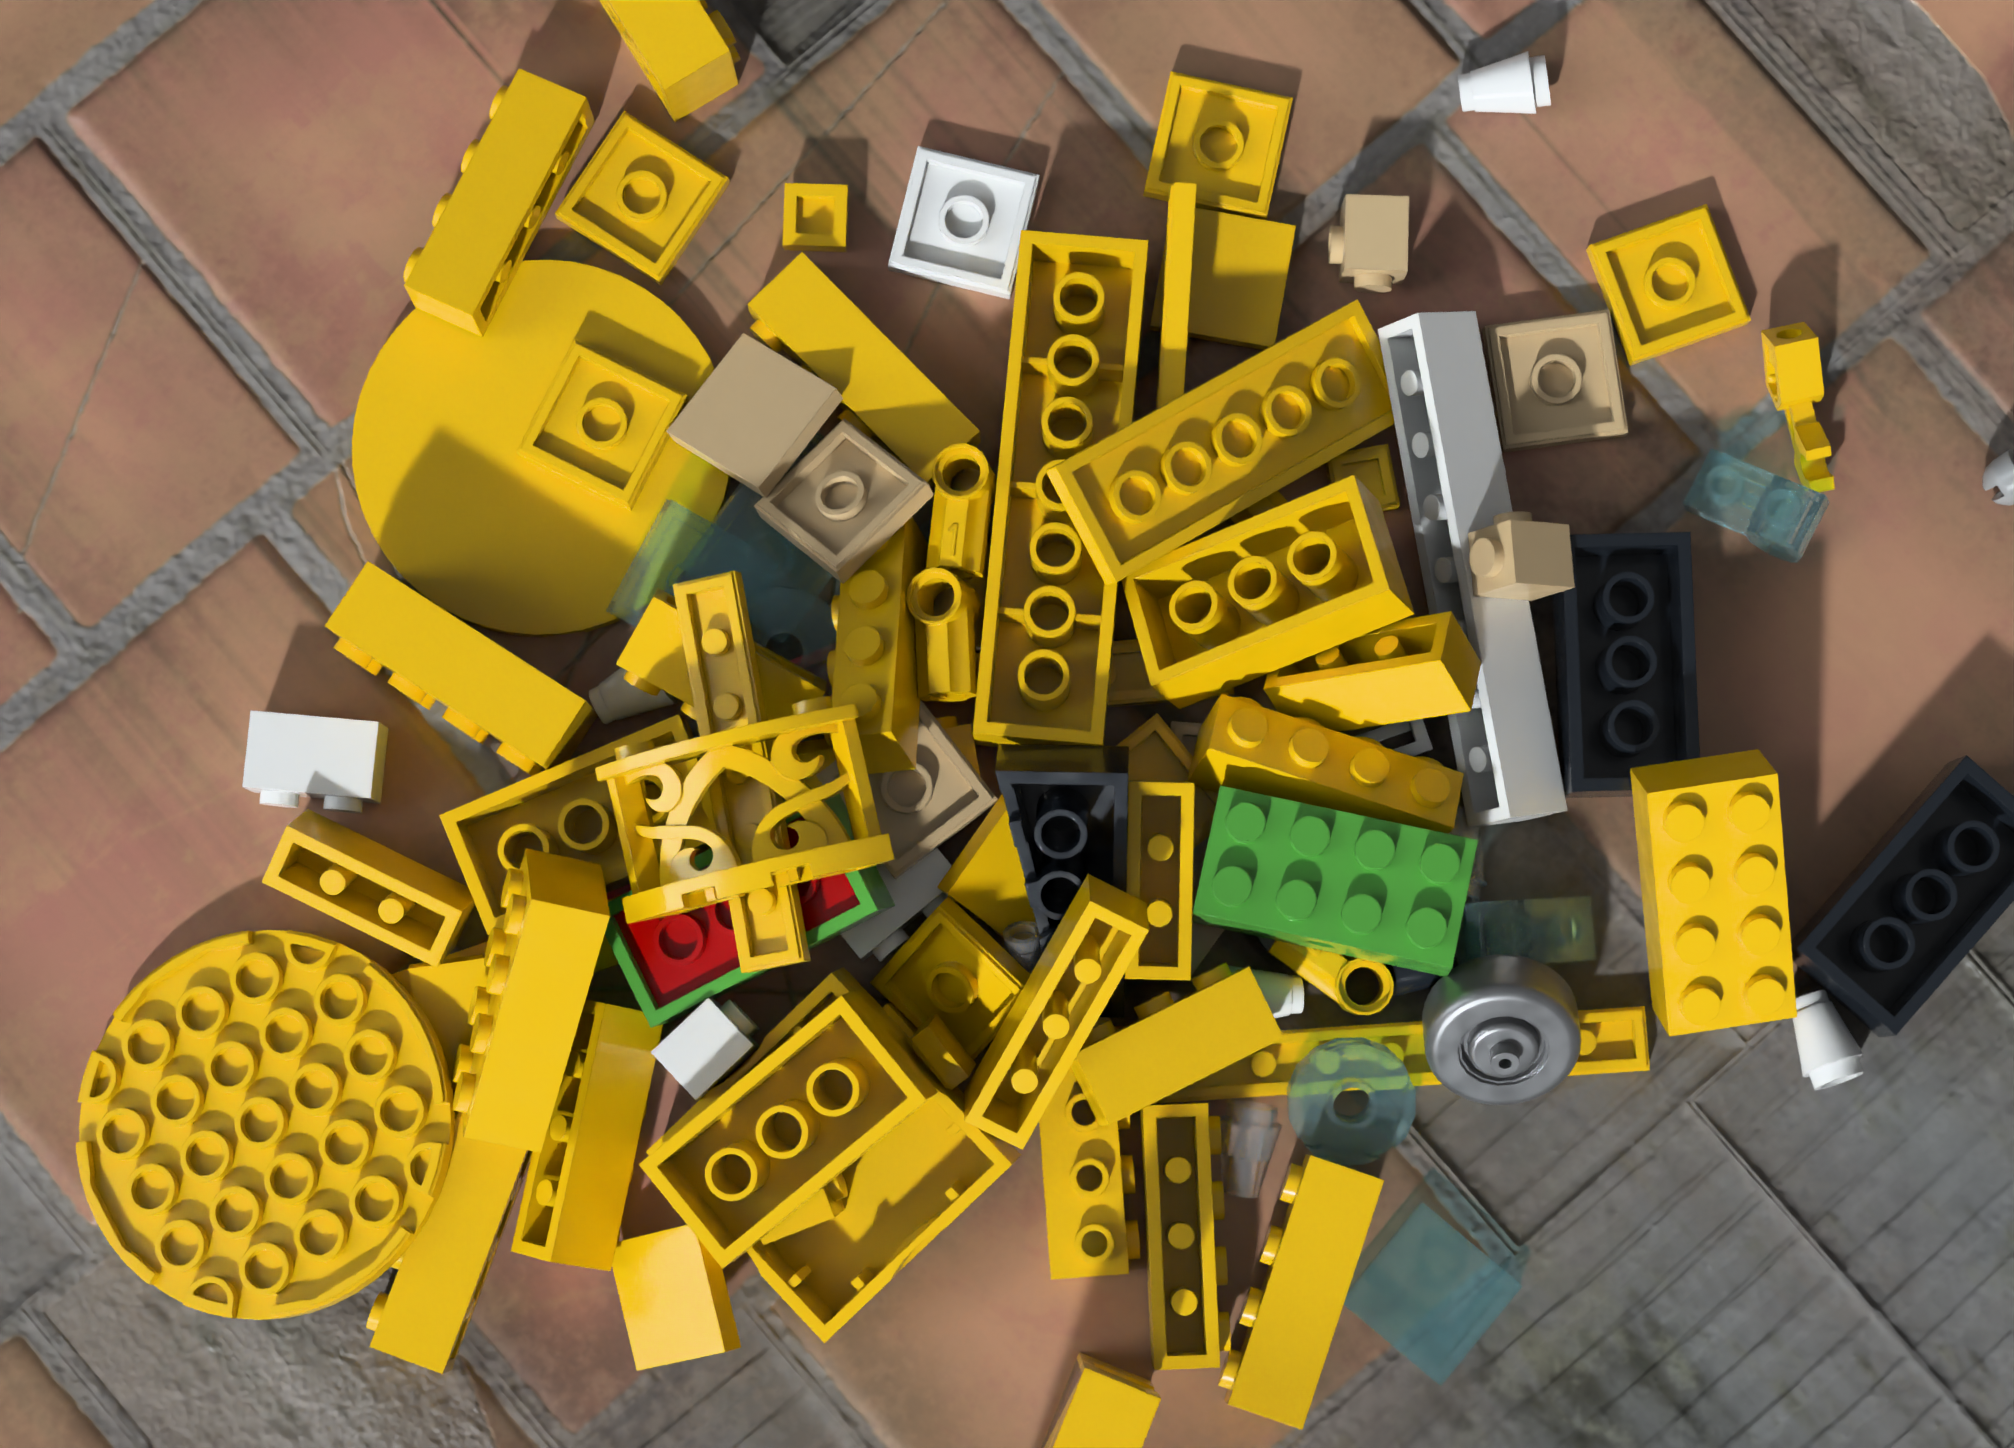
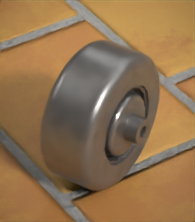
[1422,954,1581,1105]

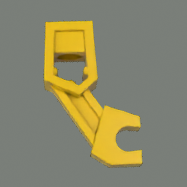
[1761,322,1835,494]

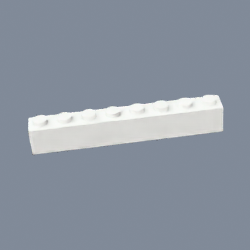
[1378,311,1568,828]

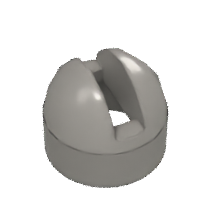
[1982,449,2014,506]

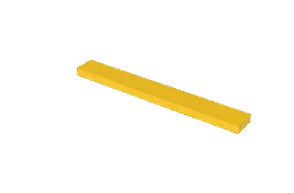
[1153,1006,1650,1104]

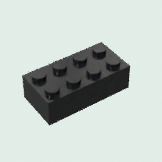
[1553,532,1700,798]
[1791,755,2014,1037]

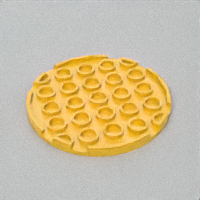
[352,260,731,637]
[76,930,455,1320]

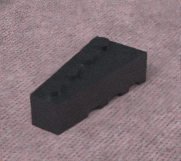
[995,744,1129,1018]

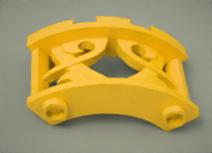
[595,696,894,924]

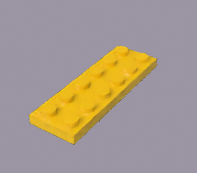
[1046,299,1395,586]

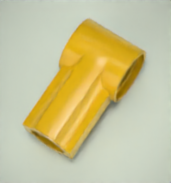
[926,443,997,580]
[906,567,981,702]
[1267,940,1394,1015]

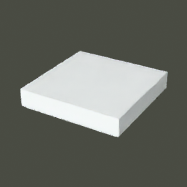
[888,146,1040,299]

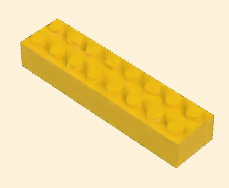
[973,230,1148,747]

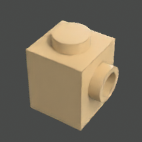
[1328,194,1409,293]
[1468,511,1575,601]

